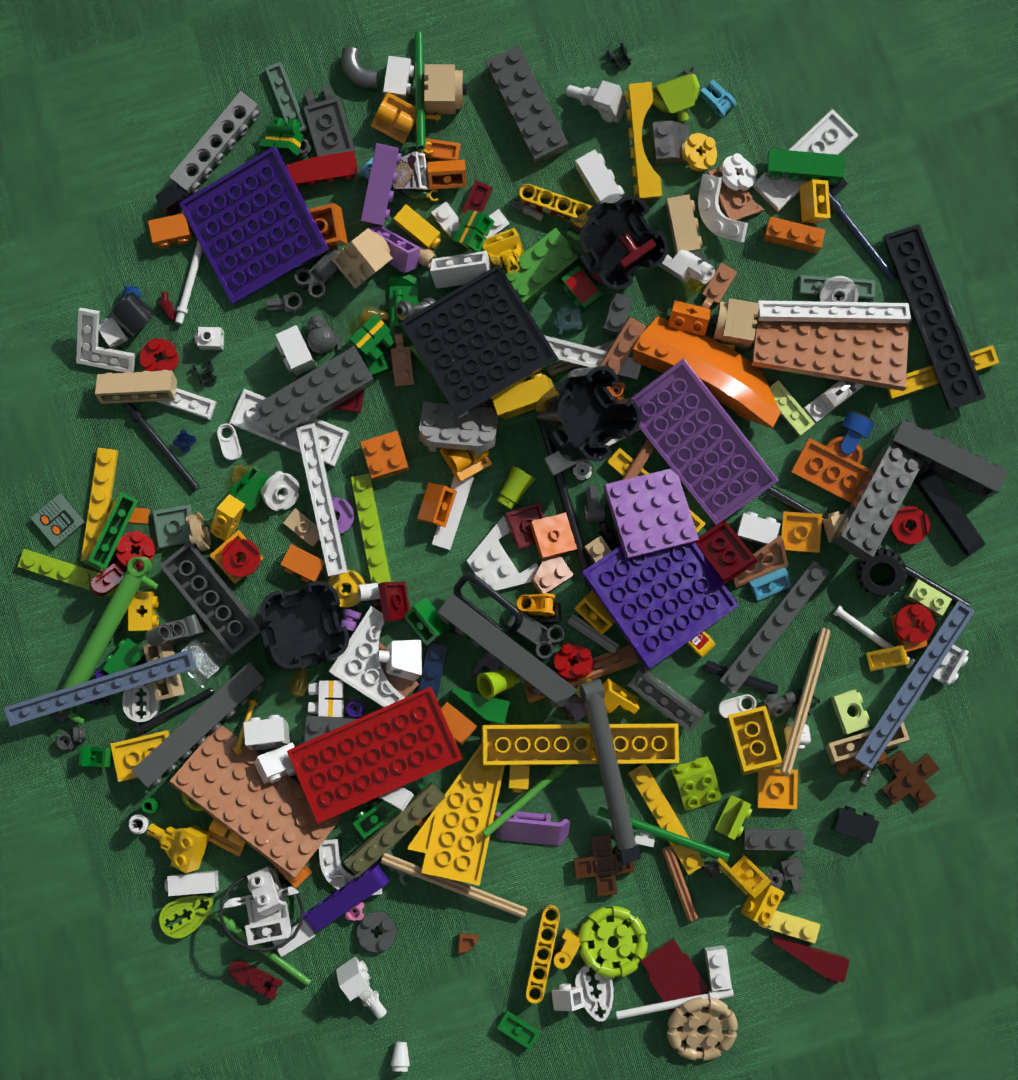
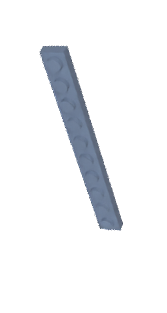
[854,600,975,770]
[4,649,197,726]

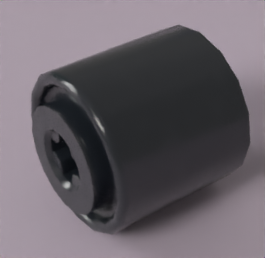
[109,291,155,337]

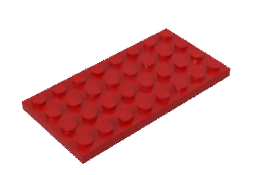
[287,687,463,824]

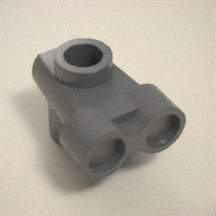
[764,692,796,717]

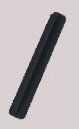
[704,660,779,694]

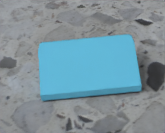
[749,568,792,601]

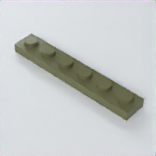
[344,782,446,877]

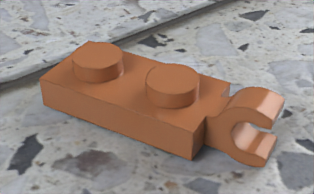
[701,263,737,309]
[391,333,414,386]

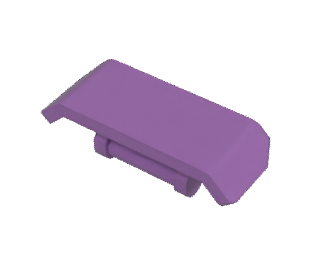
[493,810,570,846]

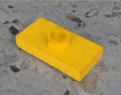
[866,645,909,672]

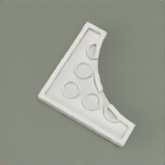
[329,606,405,707]

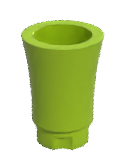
[497,466,536,509]
[477,668,520,699]

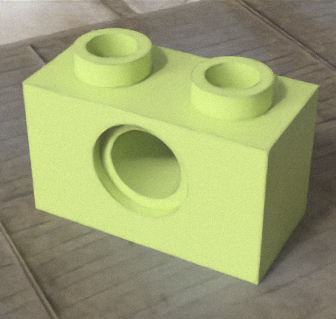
[904,579,952,617]
[830,689,870,734]

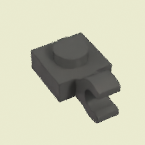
[780,857,804,893]

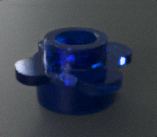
[173,430,196,452]

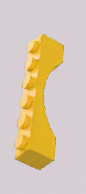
[625,82,662,200]

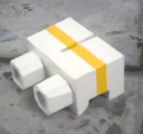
[308,680,344,717]

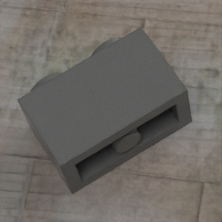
[603,292,632,337]

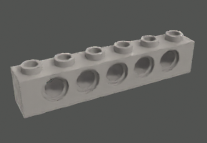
[170,91,261,196]

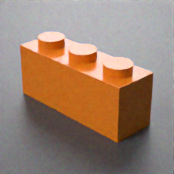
[763,217,826,254]

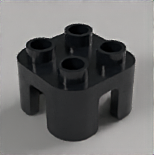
[567,193,668,290]
[536,366,641,462]
[256,581,349,673]

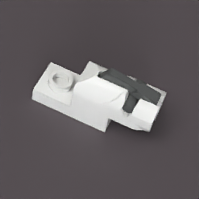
[658,250,715,284]
[803,380,864,423]

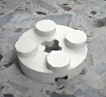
[720,153,757,192]
[819,276,859,302]
[260,471,300,511]

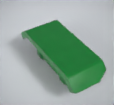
[389,275,418,347]

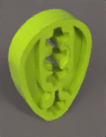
[159,894,214,938]

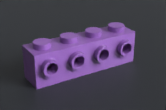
[361,143,401,225]

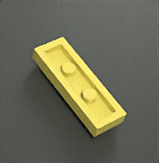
[758,910,821,943]

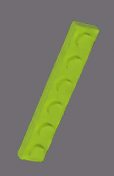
[351,473,391,583]
[18,549,118,597]

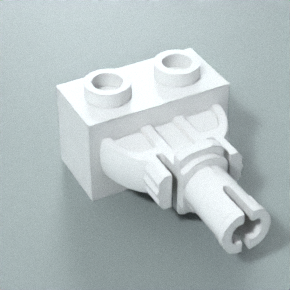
[566,80,628,123]
[336,956,387,1019]

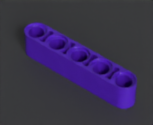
[303,864,389,933]

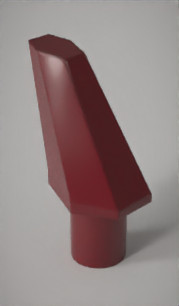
[158,292,176,321]

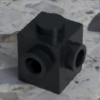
[155,184,188,216]

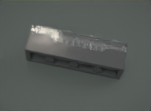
[628,665,704,732]

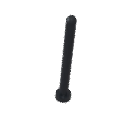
[134,688,214,737]

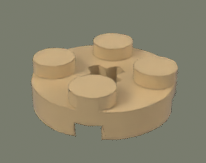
[186,512,211,551]

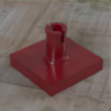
[617,233,656,272]
[372,581,410,622]

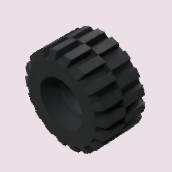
[856,546,907,598]

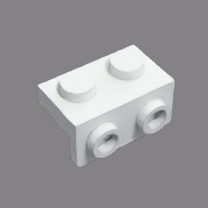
[932,644,969,685]

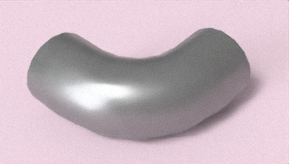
[341,47,378,90]

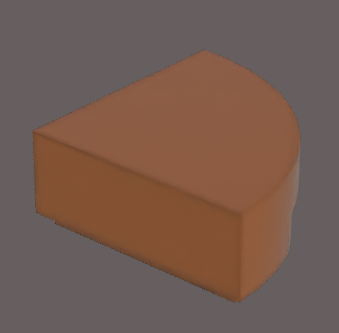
[458,933,479,954]

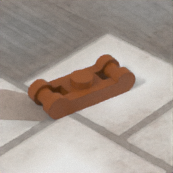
[837,751,886,777]

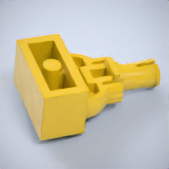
[482,228,524,274]
[146,824,211,873]

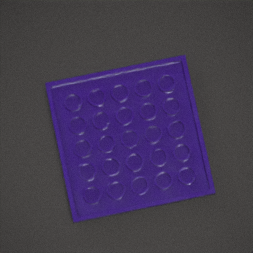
[179,146,329,304]
[581,542,739,670]

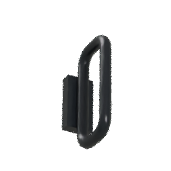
[453,573,523,637]

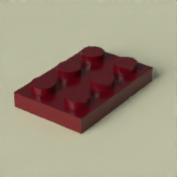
[695,520,757,584]

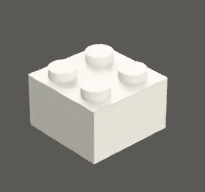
[275,325,317,376]
[243,715,290,751]

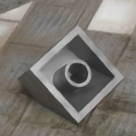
[651,121,689,166]

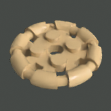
[667,997,738,1061]

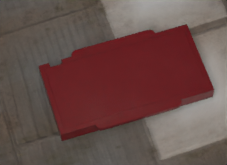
[641,938,708,1017]

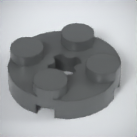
[357,911,397,952]

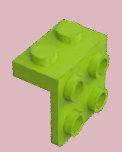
[671,756,721,811]

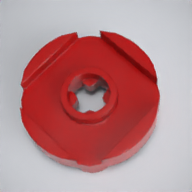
[140,338,179,372]
[890,506,930,545]
[116,531,155,570]
[222,539,261,578]
[894,604,935,643]
[554,644,593,682]

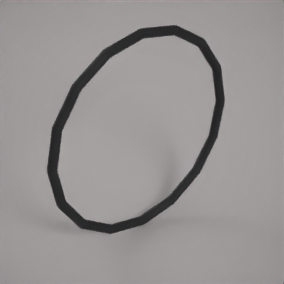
[219,874,304,952]

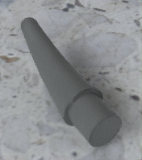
[859,769,872,787]

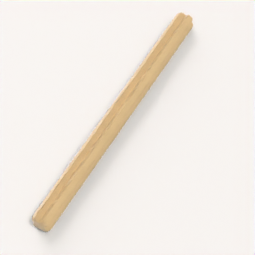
[780,628,830,775]
[380,853,527,918]

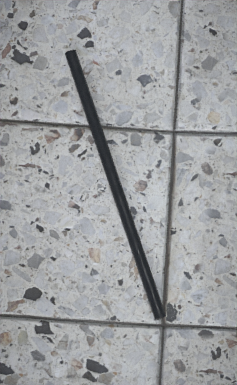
[526,375,590,587]
[766,486,971,607]

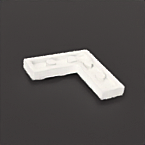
[76,308,135,373]

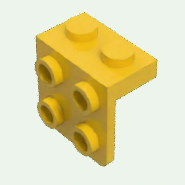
[717,855,772,898]

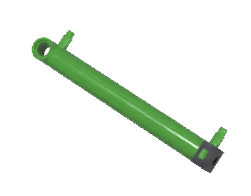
[49,556,158,724]

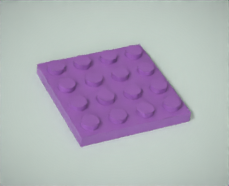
[603,468,699,559]

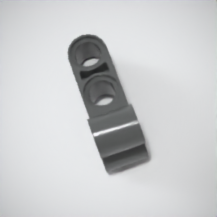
[295,246,341,302]
[506,610,564,659]
[146,614,204,646]

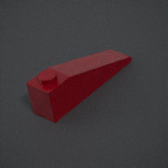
[770,936,850,984]

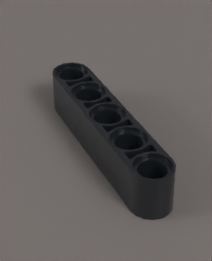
[914,469,985,556]

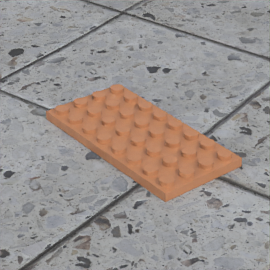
[752,300,909,391]
[169,725,342,879]

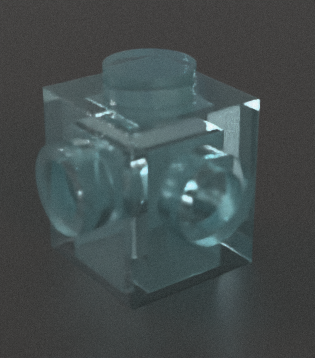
[553,307,582,334]

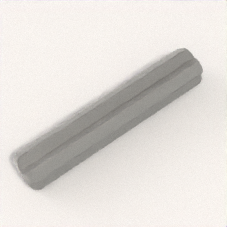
[568,614,619,654]

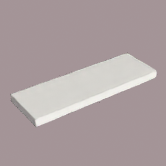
[752,109,859,212]
[229,389,349,467]

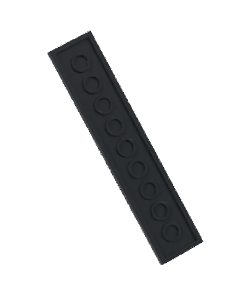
[883,224,986,411]

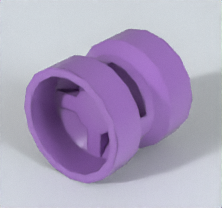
[339,609,362,632]

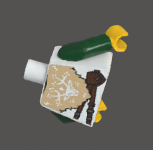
[393,142,439,201]

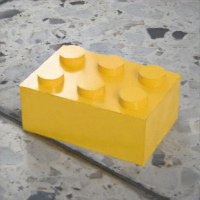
[493,373,553,420]
[727,706,782,775]

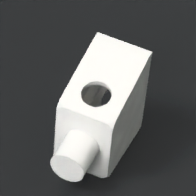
[376,640,422,681]

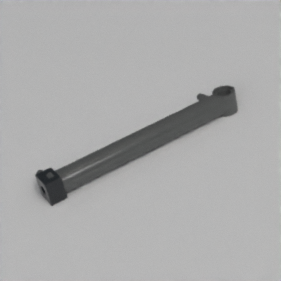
[579,679,642,864]

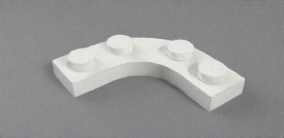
[698,174,748,242]
[431,202,510,238]
[319,839,383,895]

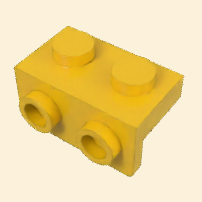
[740,884,784,927]

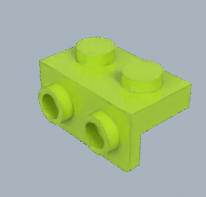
[715,795,752,840]

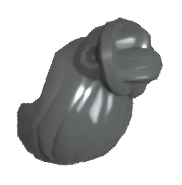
[307,315,336,354]

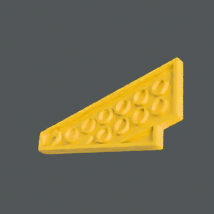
[407,744,505,886]

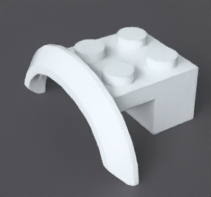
[223,887,299,946]

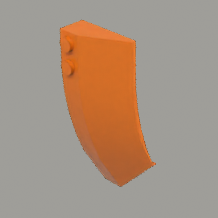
[633,316,781,429]

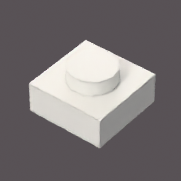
[634,832,655,847]

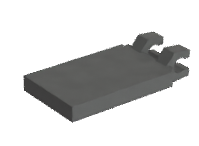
[303,84,355,156]

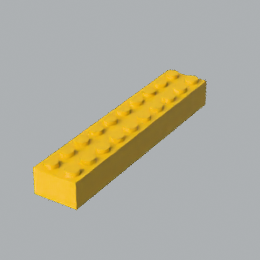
[481,724,679,765]

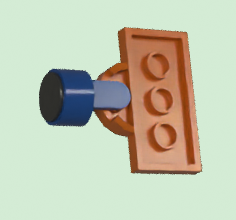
[790,411,875,503]

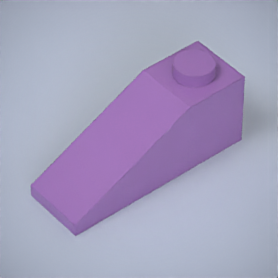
[366,224,421,273]

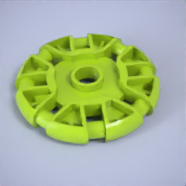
[578,906,648,979]

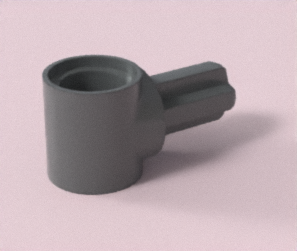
[266,292,304,314]
[584,486,605,524]

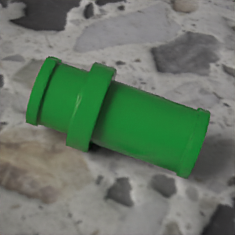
[141,798,160,814]

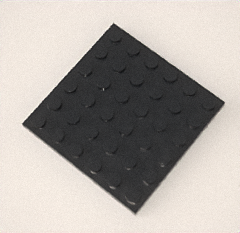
[400,264,558,419]

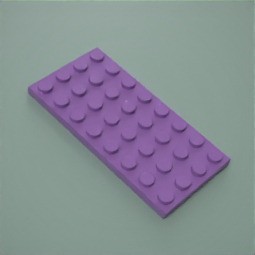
[631,358,779,525]

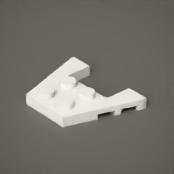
[467,516,539,591]

